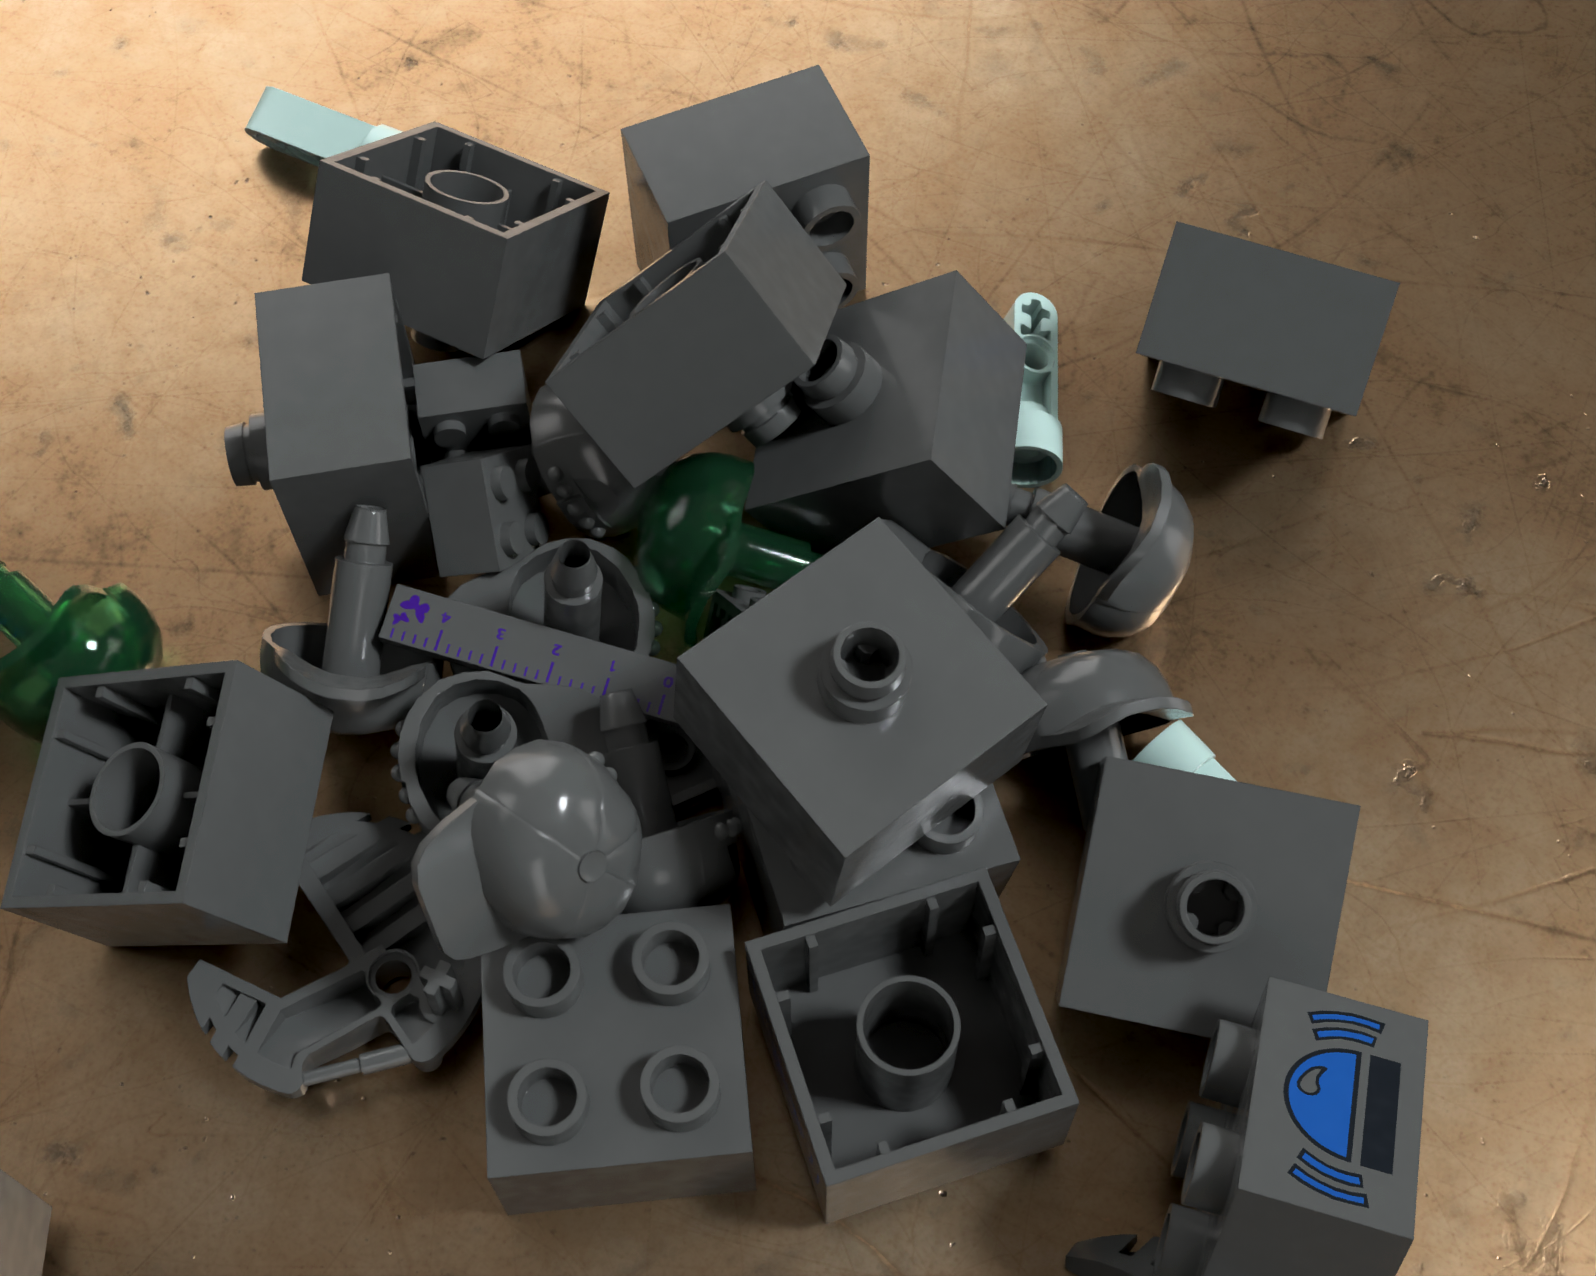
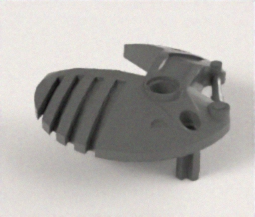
[187,812,482,1099]

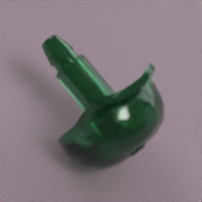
[633,452,826,648]
[0,560,163,745]

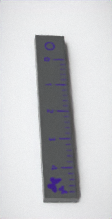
[379,584,682,729]

